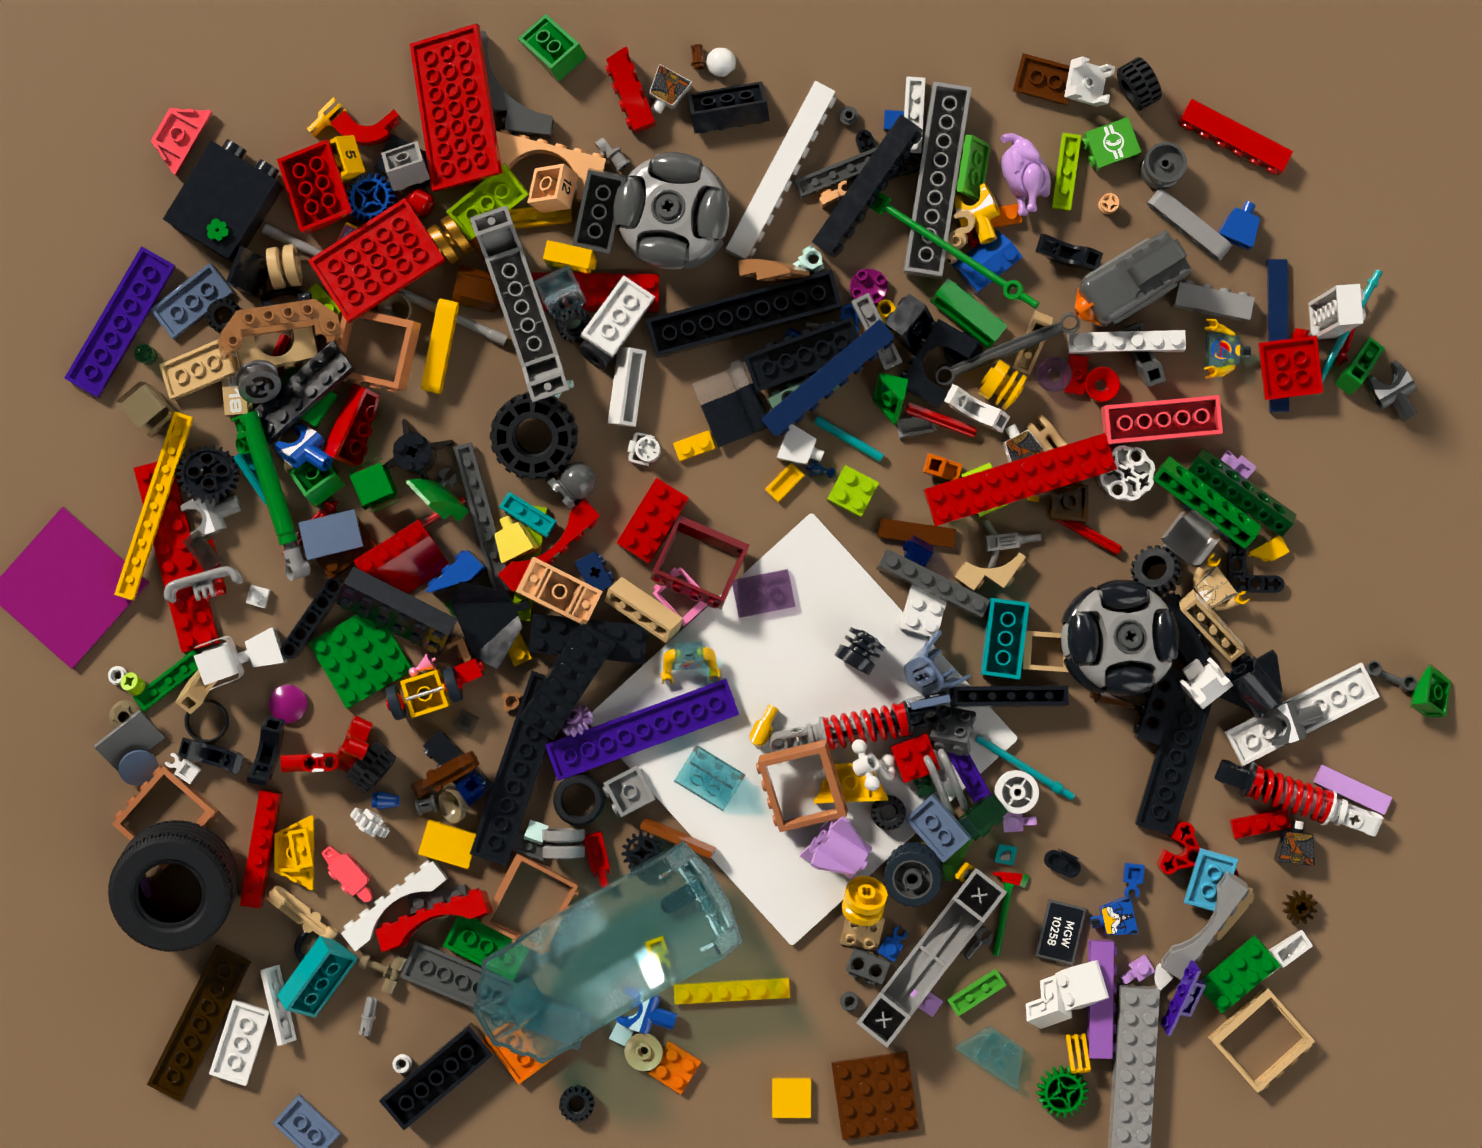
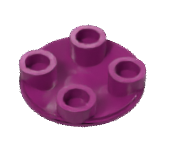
[850,269,888,305]
[269,685,307,723]

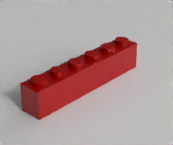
[1178,98,1293,175]
[240,789,283,909]

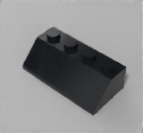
[687,81,770,134]

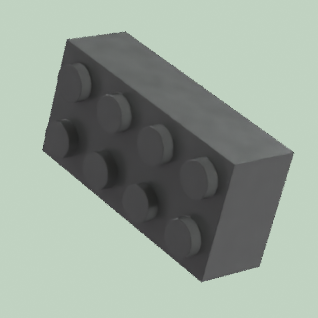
[572,168,627,254]

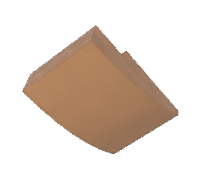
[738,259,810,282]

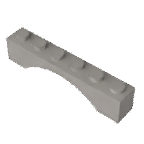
[1161,870,1249,980]

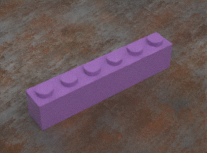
[1087,939,1117,1059]

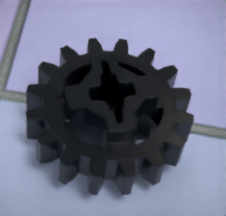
[621,831,663,874]

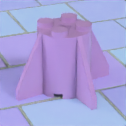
[800,808,872,879]

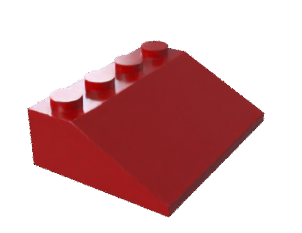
[277,139,352,234]
[353,518,450,594]

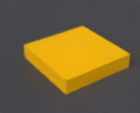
[772,1078,811,1118]

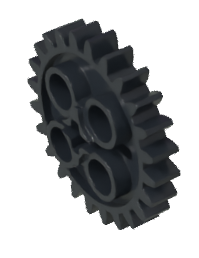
[176,444,240,504]

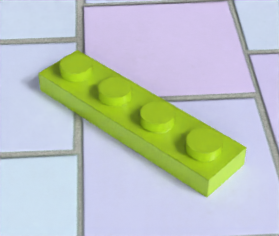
[1051,133,1082,212]

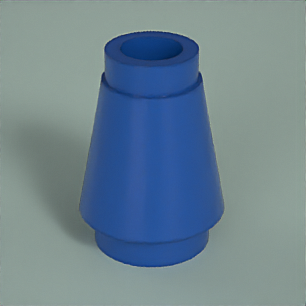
[372,791,400,810]

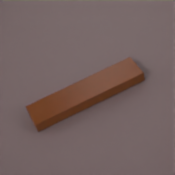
[640,817,716,859]

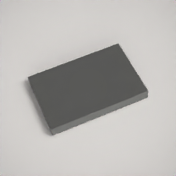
[94,709,165,772]

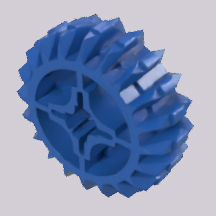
[346,173,397,224]

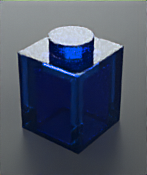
[903,535,934,567]

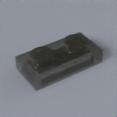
[183,530,223,571]

